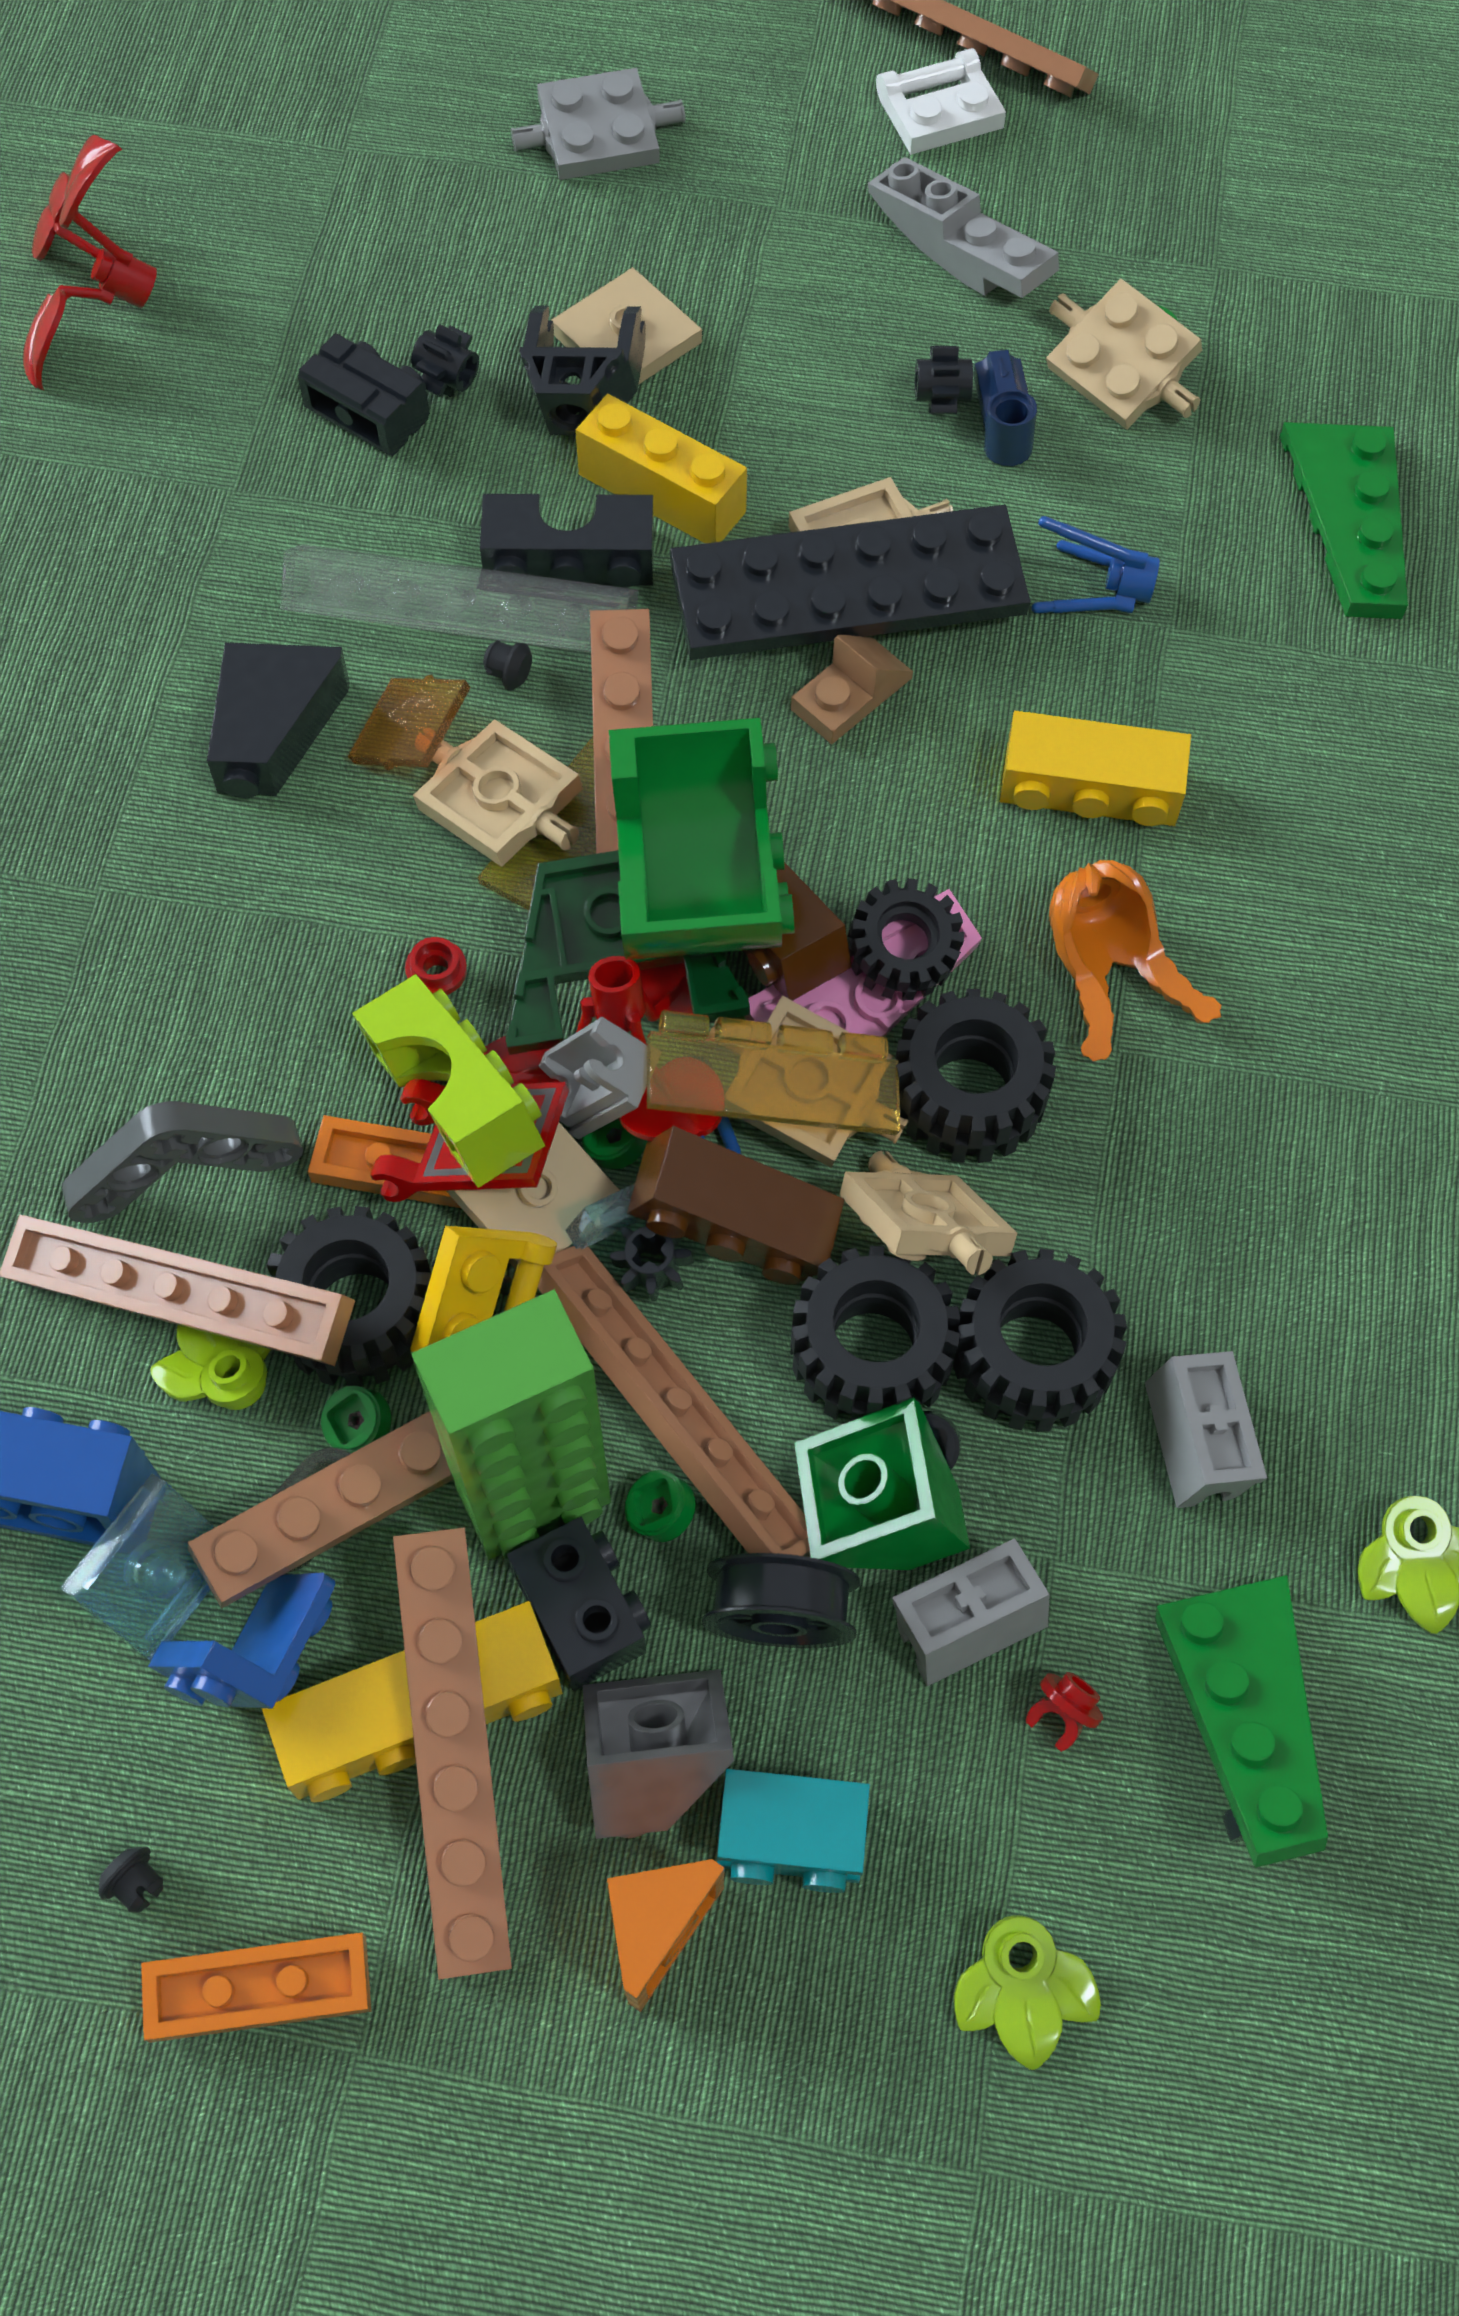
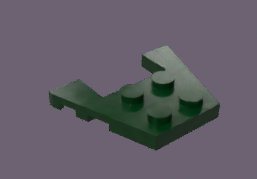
[506,850,750,1055]

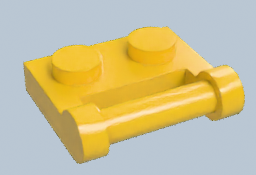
[410,1226,557,1352]

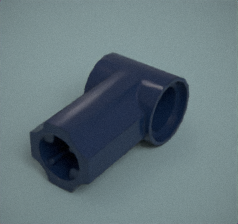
[974,350,1037,466]

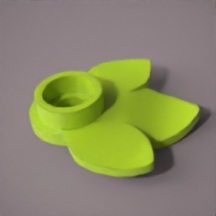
[150,1325,271,1410]
[1358,1496,1459,1634]
[954,1915,1101,2070]

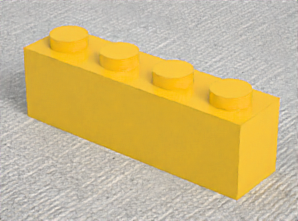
[262,1601,563,1803]

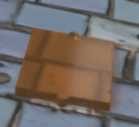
[348,674,471,771]

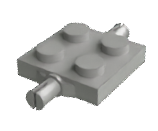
[511,68,685,180]

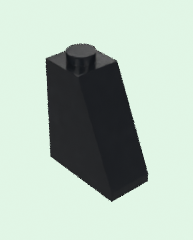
[207,642,350,798]

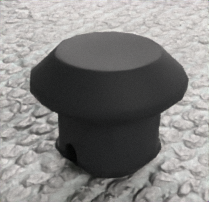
[483,640,532,691]
[99,1847,163,1912]

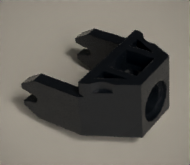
[519,306,646,436]

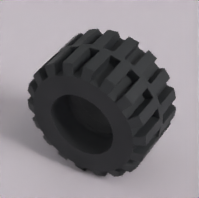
[891,989,1056,1163]
[266,1206,432,1387]
[790,1246,960,1421]
[953,1249,1127,1432]

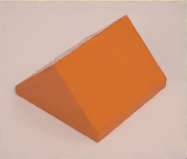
[607,1859,725,2012]

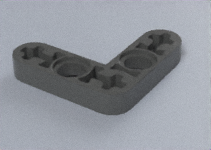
[62,1101,303,1223]

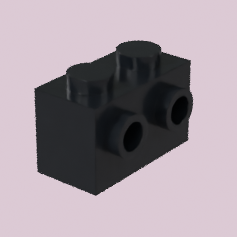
[507,1516,652,1691]

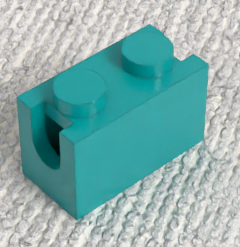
[717,1769,870,1893]

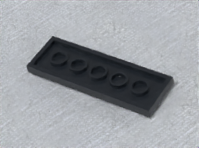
[670,504,1031,660]

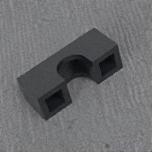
[480,494,654,588]

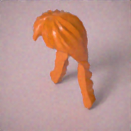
[1049,860,1222,1062]

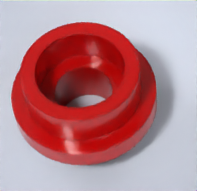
[405,937,467,995]

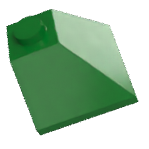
[794,1398,970,1570]

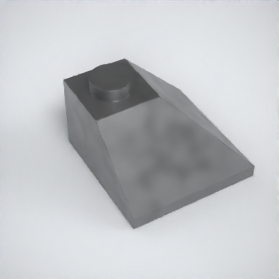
[583,1669,734,1839]

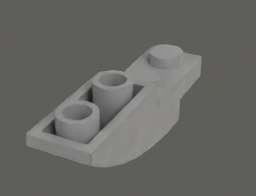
[868,157,1059,298]

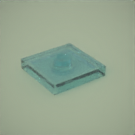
[60,1474,215,1662]

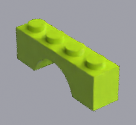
[352,974,545,1188]

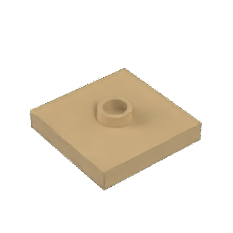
[552,267,702,384]
[446,1123,624,1269]

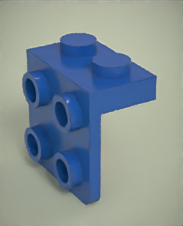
[148,1573,335,1709]

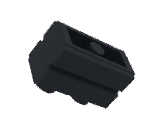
[297,333,430,457]

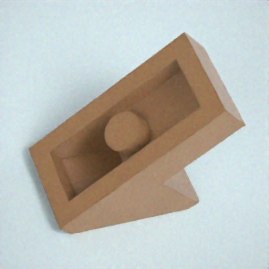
[791,635,913,745]

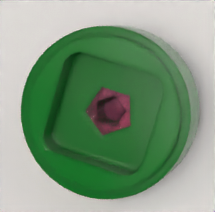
[582,1119,648,1169]
[321,1386,392,1453]
[625,1470,695,1542]

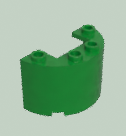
[609,718,795,960]

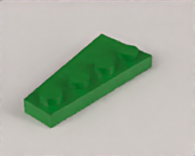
[1279,422,1408,619]

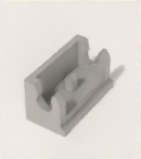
[539,1017,661,1139]
[1145,1351,1267,1508]
[892,1538,1050,1686]

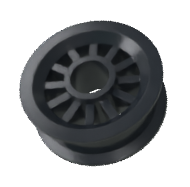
[702,1553,860,1649]

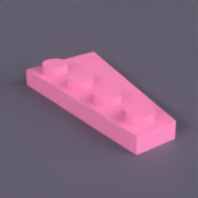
[744,889,982,1046]

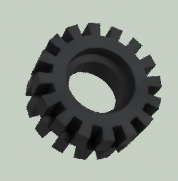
[847,878,965,1001]

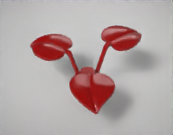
[23,135,157,391]
[483,956,724,1142]

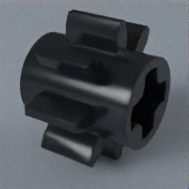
[411,324,479,397]
[914,346,973,414]
[610,1221,694,1301]

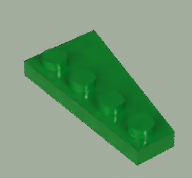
[1155,1575,1328,1868]

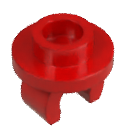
[1026,1672,1103,1752]

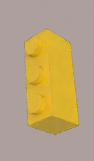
[575,393,747,544]
[1000,710,1191,826]

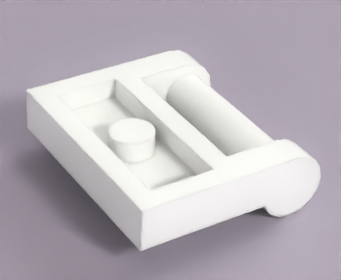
[876,48,1006,155]

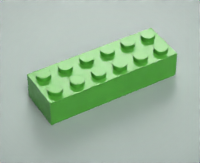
[411,1289,611,1560]

